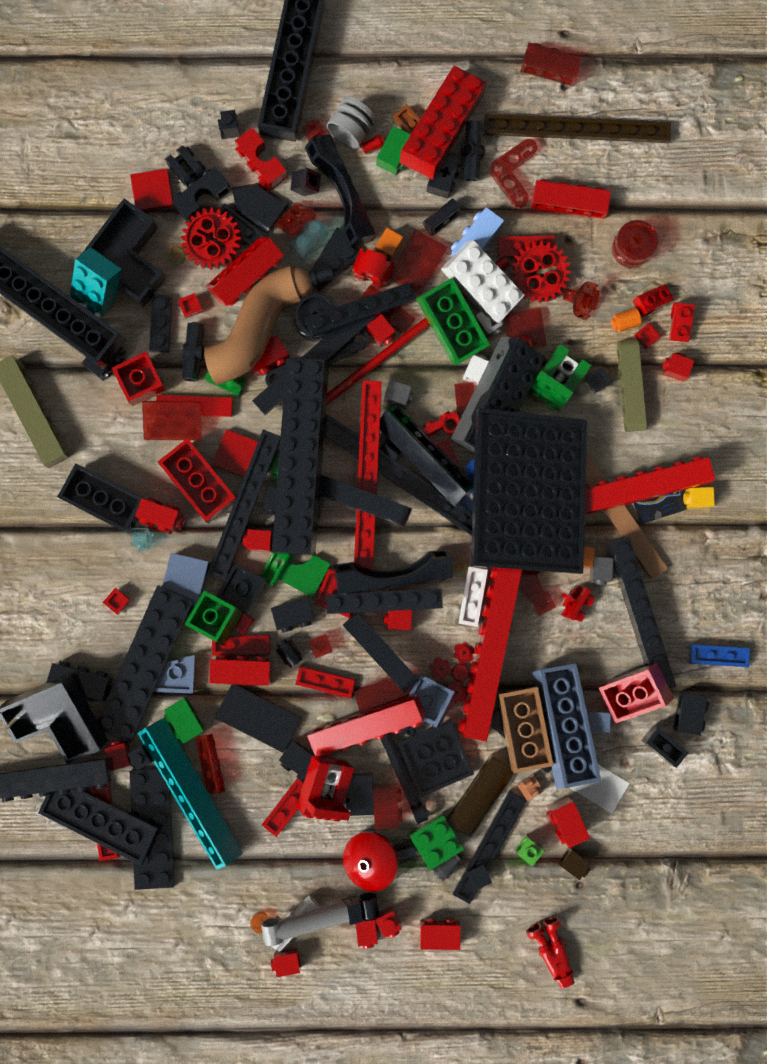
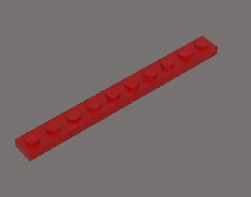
[354,380,382,570]

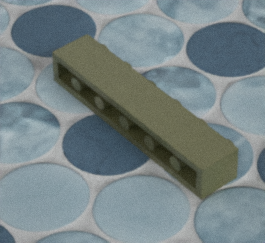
[0,355,69,468]

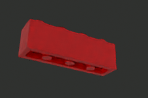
[531,179,611,219]

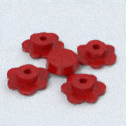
[429,642,474,704]

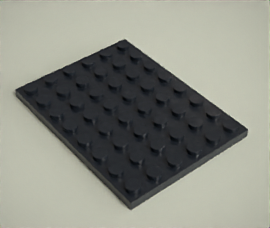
[471,408,587,574]

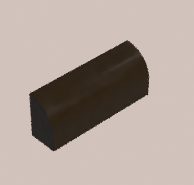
[447,755,515,837]

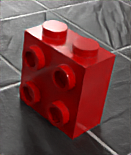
[135,497,186,535]

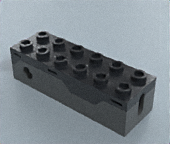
[451,335,545,453]

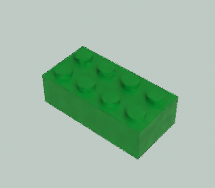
[416,277,490,365]

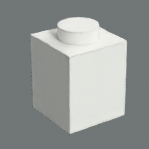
[463,355,489,385]

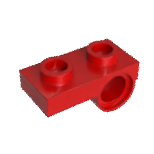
[632,284,674,318]
[669,302,695,342]
[422,411,460,437]

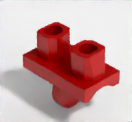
[561,585,595,622]

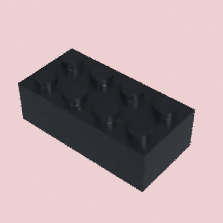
[57,463,146,534]

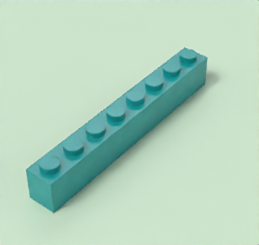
[137,718,243,870]

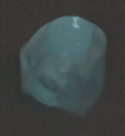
[131,528,153,551]

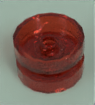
[612,220,658,268]

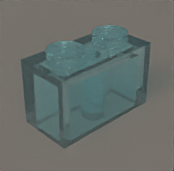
[289,216,329,262]

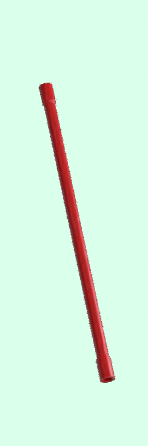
[326,256,510,406]

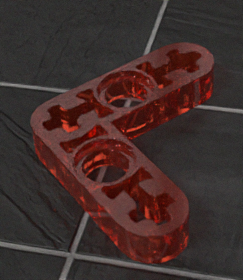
[490,139,537,209]

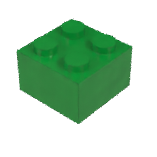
[185,590,243,646]
[409,812,464,870]

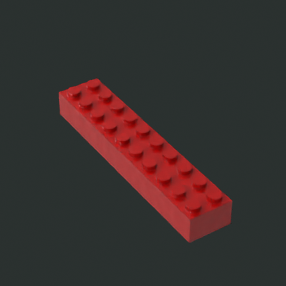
[458,568,522,742]

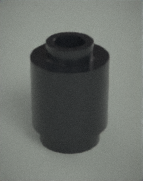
[276,638,303,668]

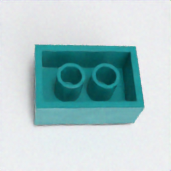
[70,247,121,319]

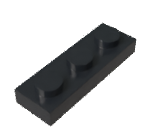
[149,295,172,353]

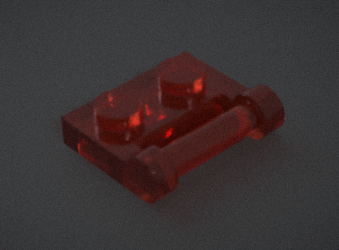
[274,202,316,238]

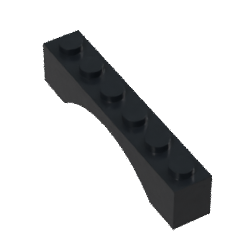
[304,134,376,247]
[334,549,453,594]

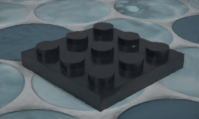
[398,720,474,797]

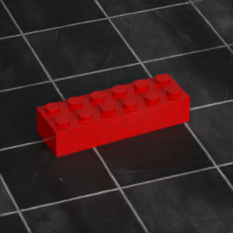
[399,66,487,180]

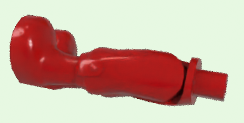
[526,917,575,989]

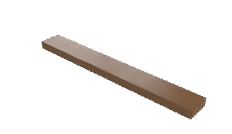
[585,450,668,579]

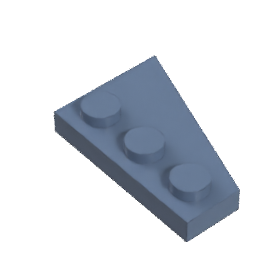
[154,654,196,694]

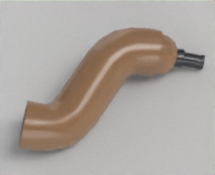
[204,265,335,385]

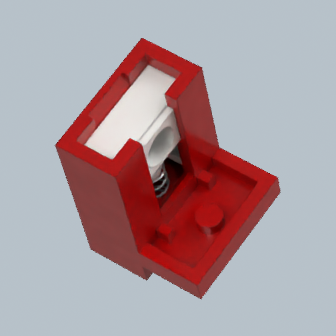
[296,755,354,822]

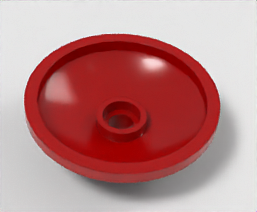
[343,831,399,891]

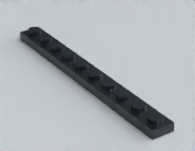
[324,414,473,536]

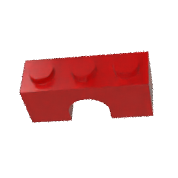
[235,127,288,191]

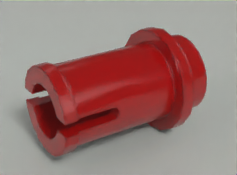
[361,135,384,155]

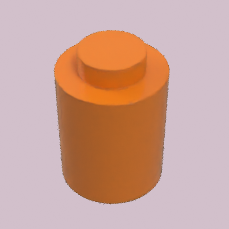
[611,308,641,333]

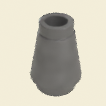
[432,855,461,882]

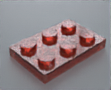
[389,229,448,296]
[142,401,202,441]

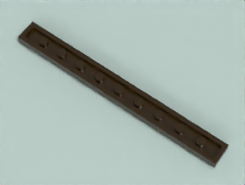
[484,114,671,143]

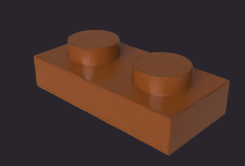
[393,104,420,134]

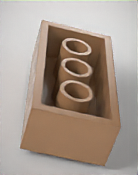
[497,686,553,773]

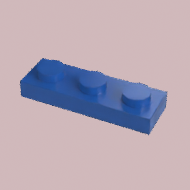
[689,644,750,668]

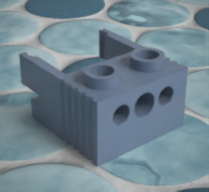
[408,673,457,729]

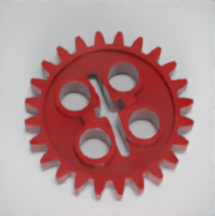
[180,207,242,270]
[509,240,571,303]

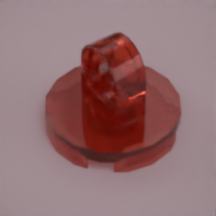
[563,281,600,320]

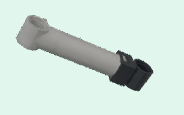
[261,892,379,946]

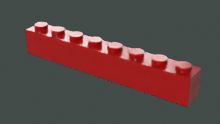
[585,456,715,515]

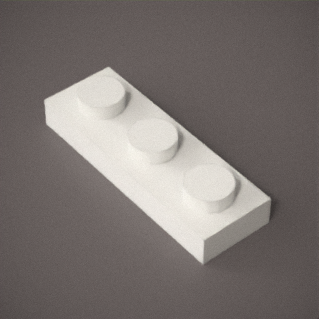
[458,567,488,627]

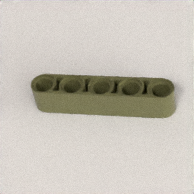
[617,340,647,432]

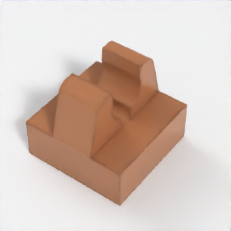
[517,774,544,802]

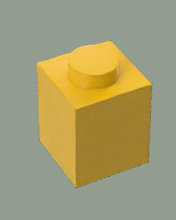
[683,487,715,509]

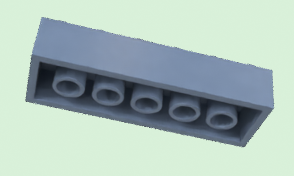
[532,664,601,789]

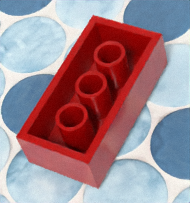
[205,236,284,306]
[157,438,236,524]

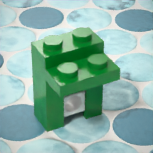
[529,344,592,412]

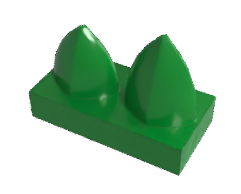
[204,371,247,397]

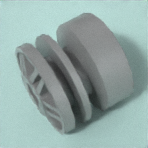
[326,97,376,149]

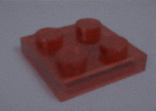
[503,308,547,348]

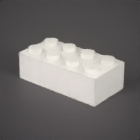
[441,240,524,323]

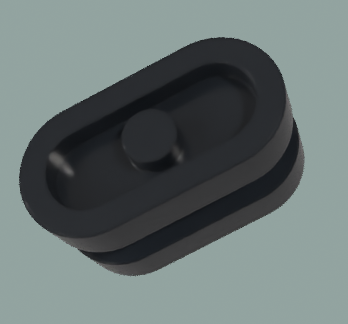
[164,145,206,188]

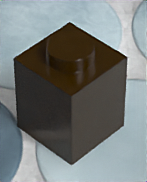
[557,848,591,880]

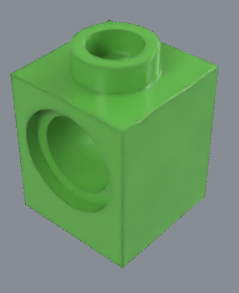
[514,835,544,867]

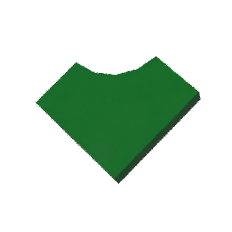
[280,556,331,598]

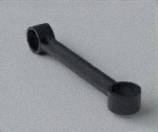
[380,733,429,824]

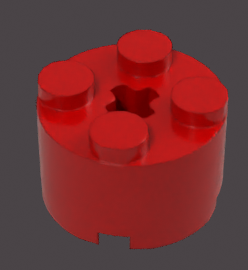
[352,248,395,288]

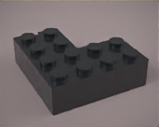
[82,198,166,308]
[0,673,108,764]

